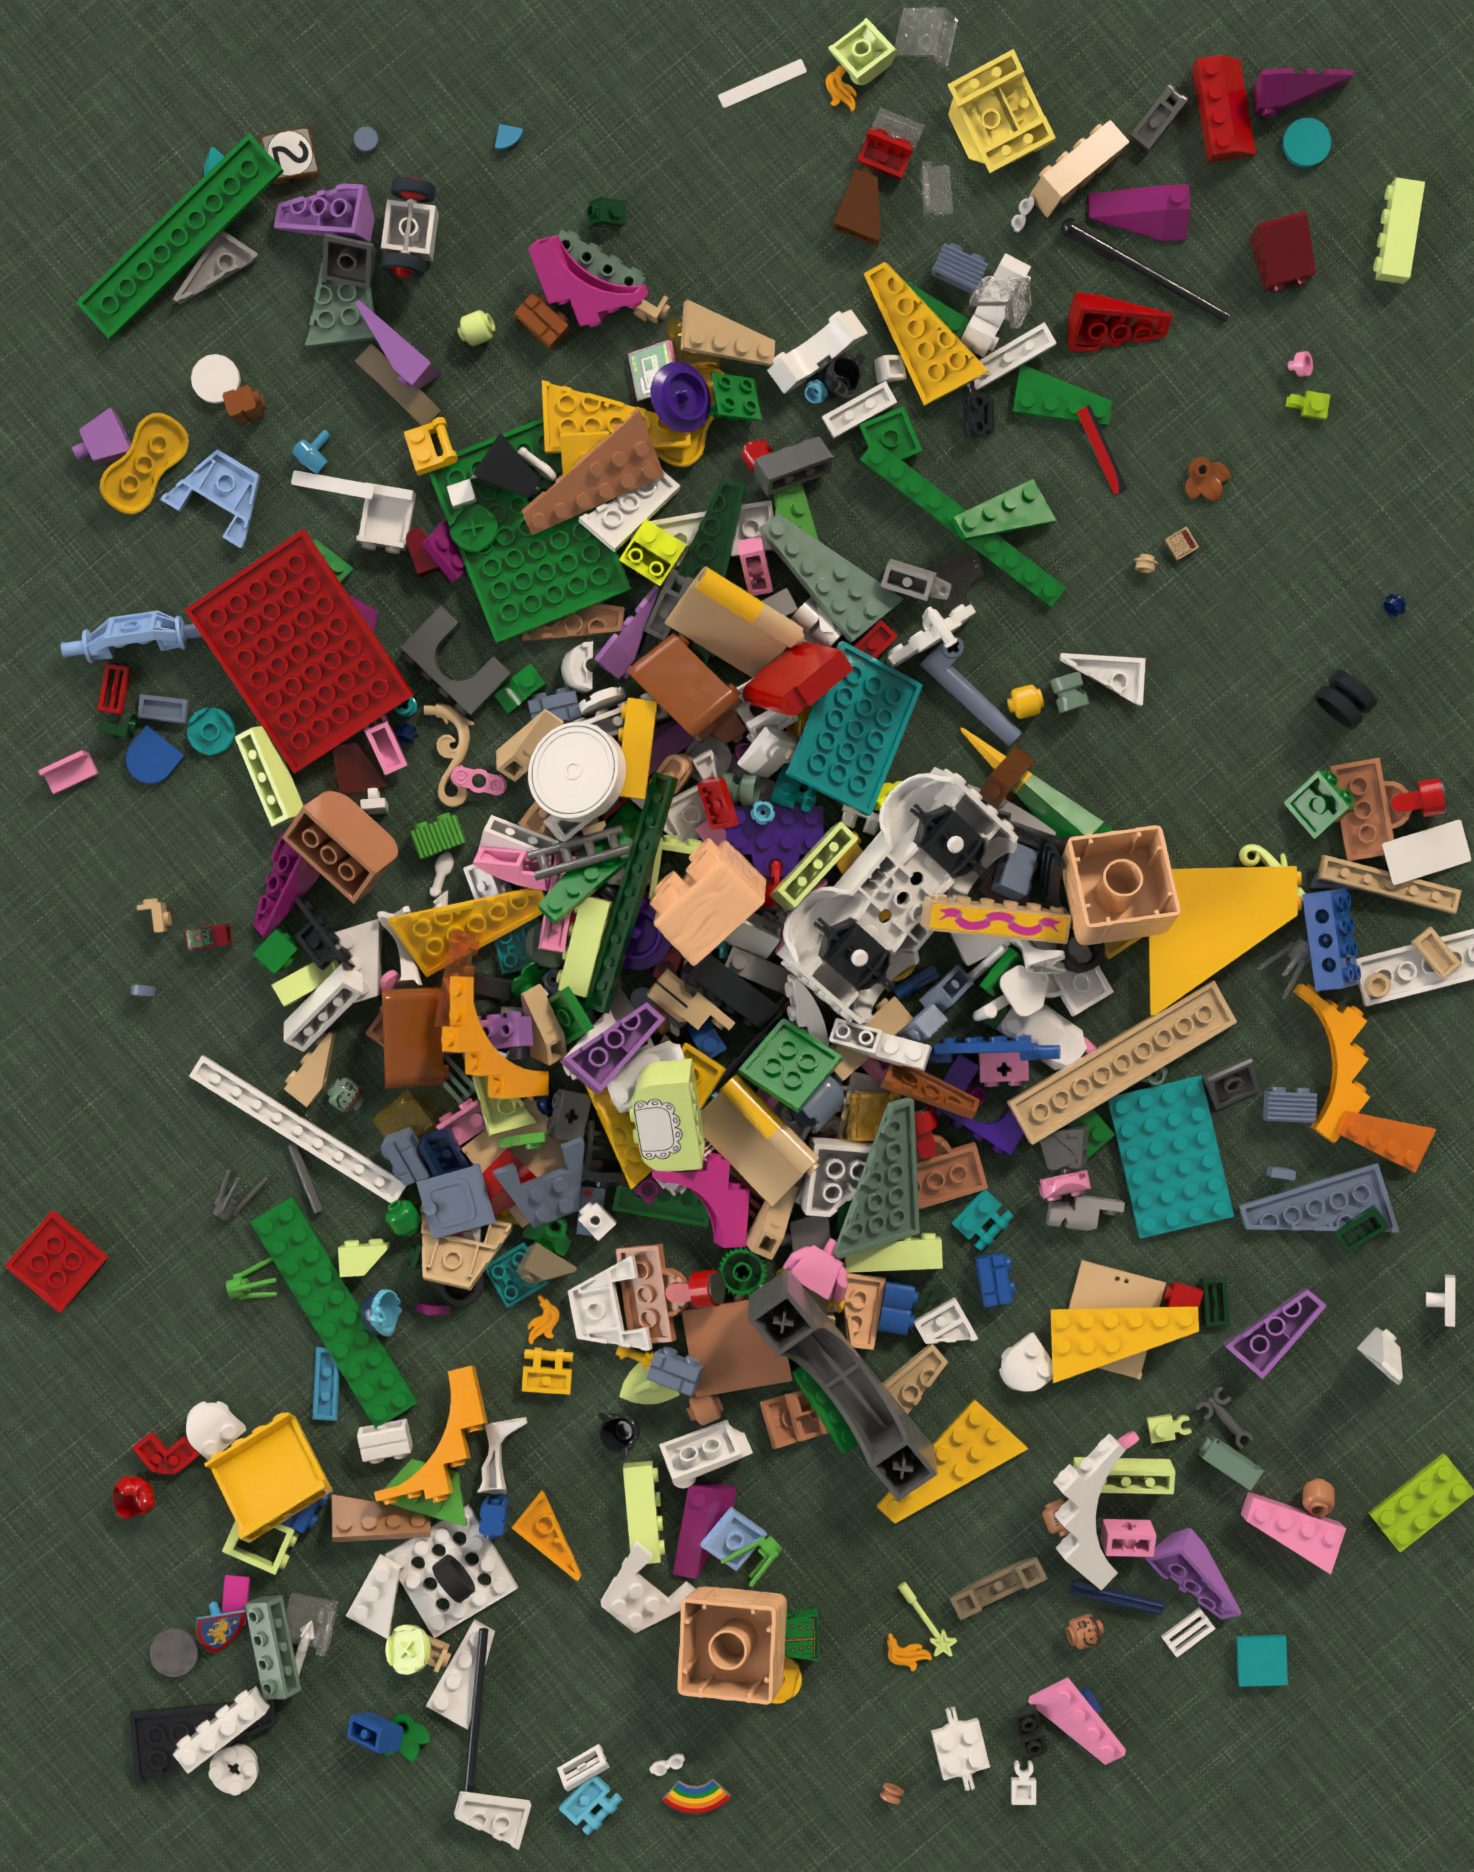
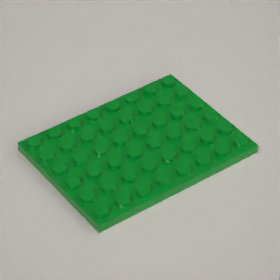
[428,418,632,644]

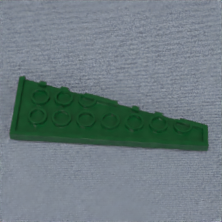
[636,479,747,667]

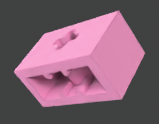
[738,536,773,596]
[977,1052,1029,1087]
[1100,1519,1156,1557]

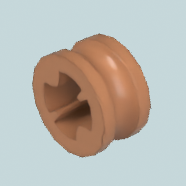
[880,1783,904,1804]

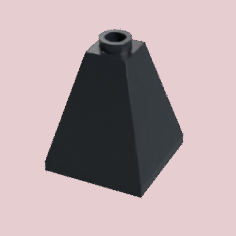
[470,433,542,499]

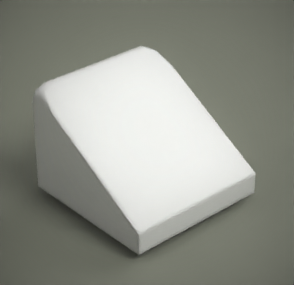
[874,355,907,383]
[447,479,478,510]

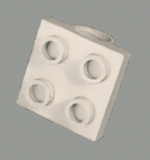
[790,596,843,647]

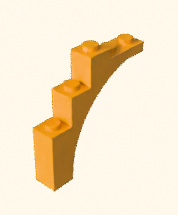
[441,976,549,1099]
[1293,984,1370,1143]
[374,1366,488,1505]

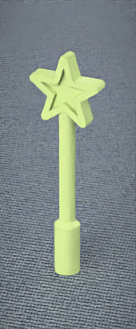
[898,1582,957,1657]

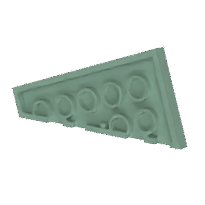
[305,262,376,348]
[758,513,903,643]

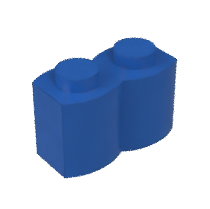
[877,1280,918,1335]

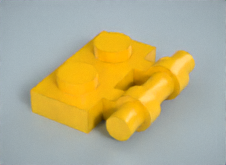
[522,1347,573,1395]

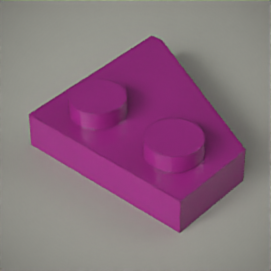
[421,518,466,582]

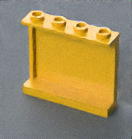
[204,1412,333,1543]

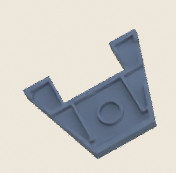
[493,1137,585,1228]

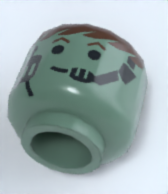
[327,1077,364,1113]

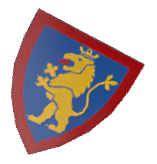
[196,1602,246,1653]

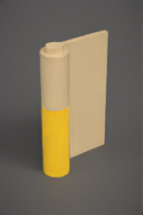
[665,566,804,678]
[700,1074,820,1206]

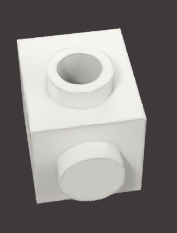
[578,1201,617,1241]

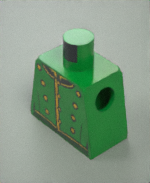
[785,1608,819,1661]

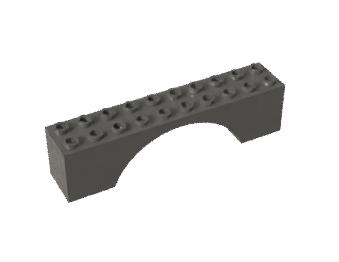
[748,1268,938,1501]

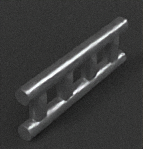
[527,825,630,881]

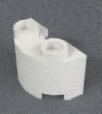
[561,641,593,694]

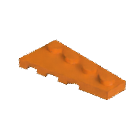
[1335,1110,1437,1172]

